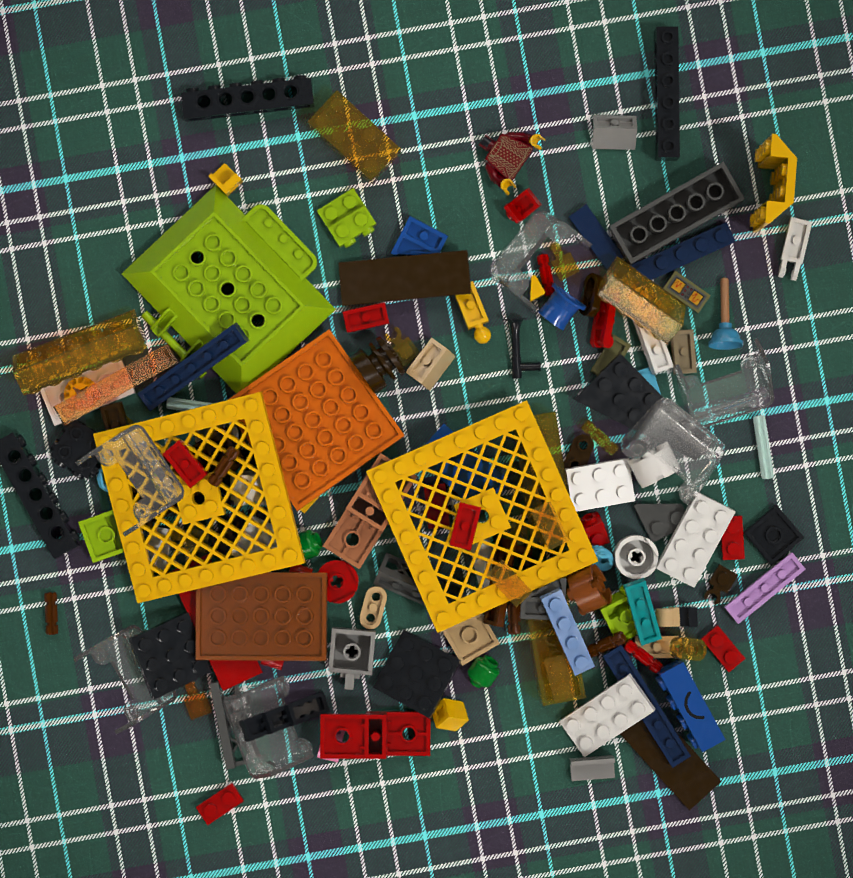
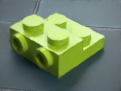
[317,188,377,248]
[78,509,124,563]
[599,585,637,640]

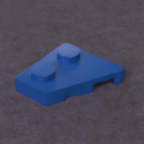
[391,216,448,255]

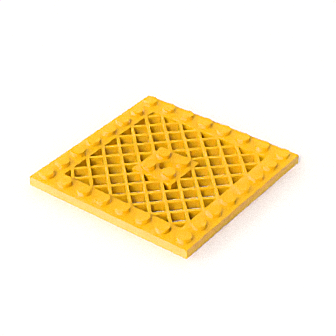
[93,391,306,603]
[366,400,598,633]

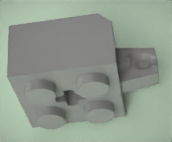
[328,627,376,690]

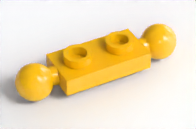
[455,281,491,344]

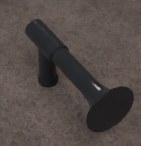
[504,318,541,379]

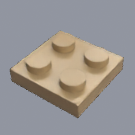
[442,613,500,666]

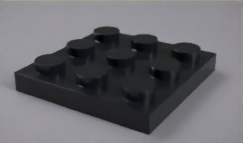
[128,612,212,699]
[373,630,461,719]

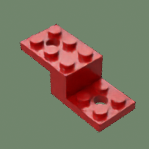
[320,711,431,759]

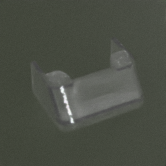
[489,210,592,314]
[675,338,774,429]
[76,425,184,536]
[74,625,176,734]

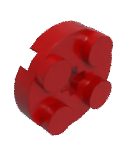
[318,560,359,604]

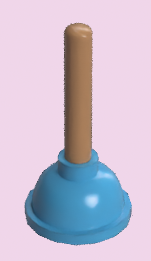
[708,278,743,350]

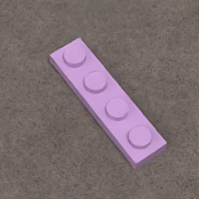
[724,552,806,624]

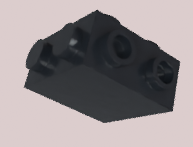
[50,419,101,480]

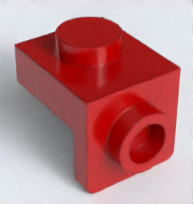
[504,188,542,224]
[580,512,610,546]

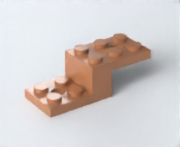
[323,453,418,569]

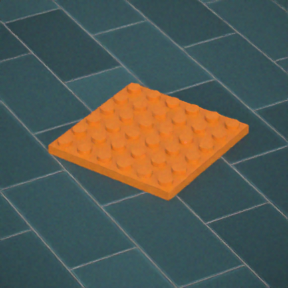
[228,329,405,512]

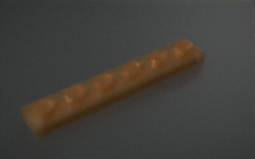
[53,343,178,426]

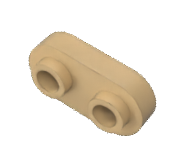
[360,586,387,629]

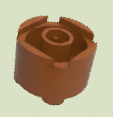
[566,564,612,616]

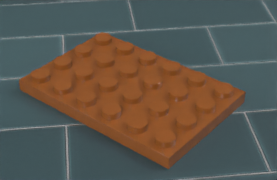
[195,572,327,661]

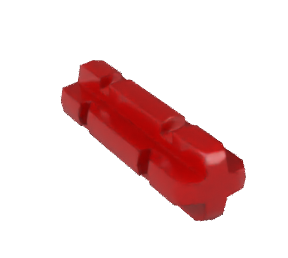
[537,254,554,297]
[623,640,663,673]

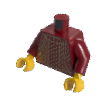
[478,132,545,195]

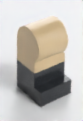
[656,606,698,627]

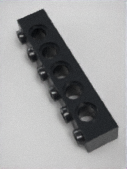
[654,26,680,161]
[181,75,315,122]
[0,432,80,559]

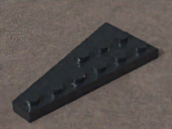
[573,353,710,461]

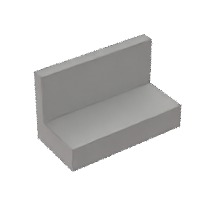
[592,115,637,150]
[569,755,615,781]

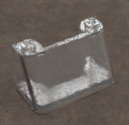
[223,675,314,779]

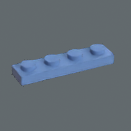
[540,588,595,676]

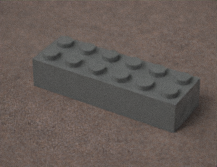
[607,161,745,266]

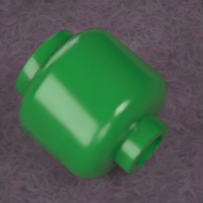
[298,530,323,561]
[468,655,500,688]

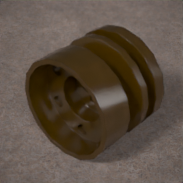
[350,336,406,394]

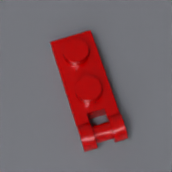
[590,287,619,348]

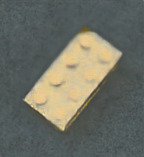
[308,90,401,184]

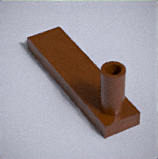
[483,538,533,627]

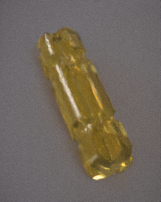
[581,420,619,455]

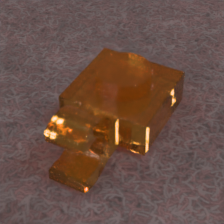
[184,681,212,720]

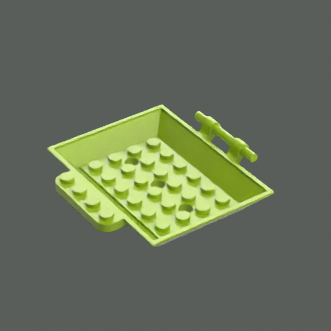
[122,185,336,394]

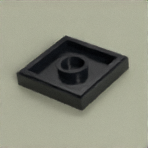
[743,505,805,566]

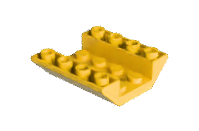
[750,134,797,233]

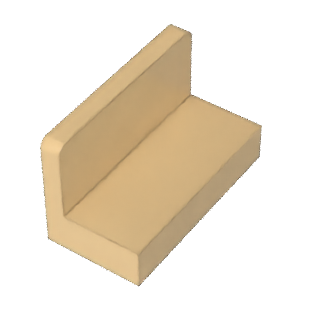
[406,337,455,391]

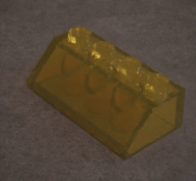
[597,256,686,344]

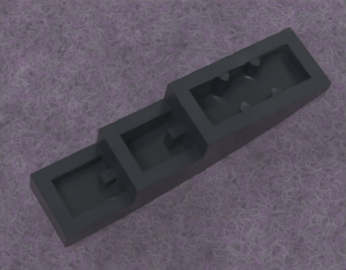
[239,691,330,742]

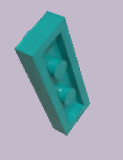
[623,578,662,646]

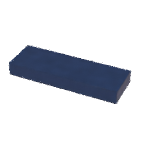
[568,204,624,270]

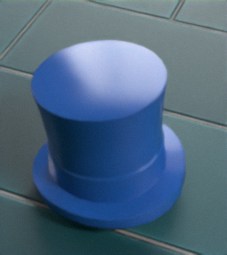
[538,283,587,330]

